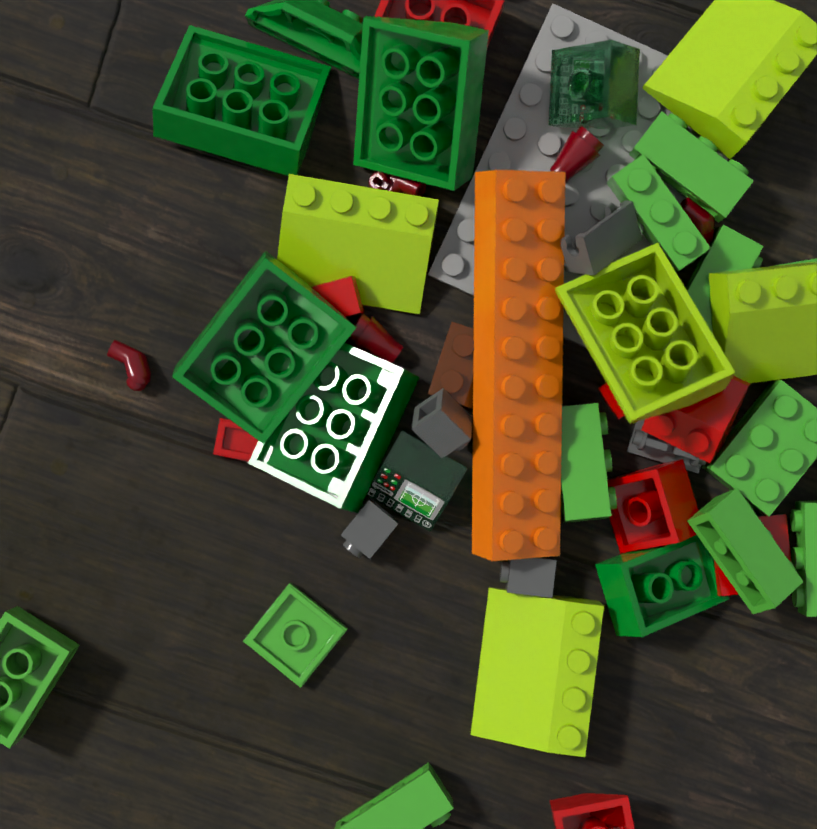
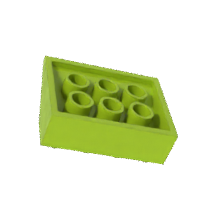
[642,0,817,159]
[277,174,439,315]
[555,243,735,423]
[709,261,817,383]
[471,587,604,757]

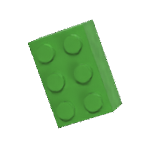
[702,380,817,517]
[0,606,80,749]

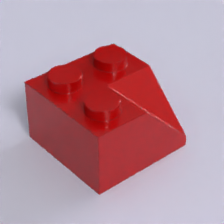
[549,793,635,829]

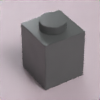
[412,388,473,458]
[341,498,399,559]
[500,557,557,598]

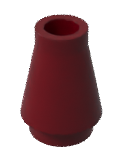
[549,126,604,184]
[348,313,403,363]

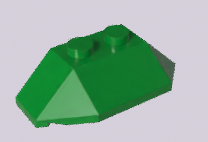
[245,0,363,80]

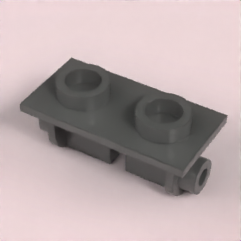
[627,419,706,473]

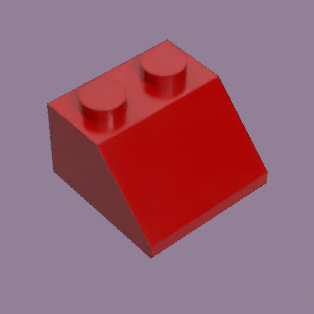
[641,376,750,463]
[607,459,699,554]

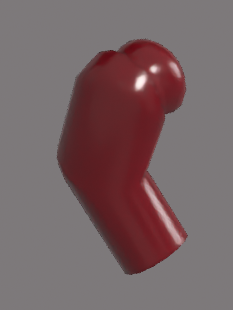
[369,172,427,197]
[680,197,715,245]
[107,340,151,391]

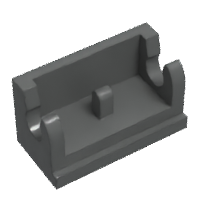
[561,201,642,276]

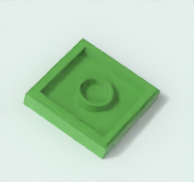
[243,582,348,688]

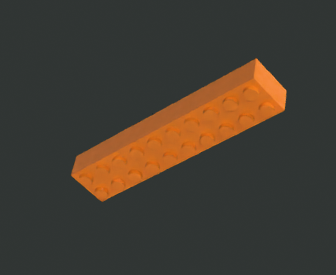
[472,170,565,561]

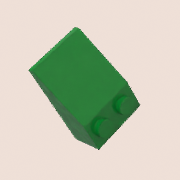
[595,535,730,637]

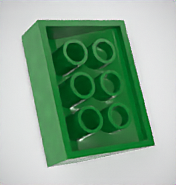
[353,16,489,191]
[153,25,331,176]
[172,251,357,444]
[248,343,420,513]

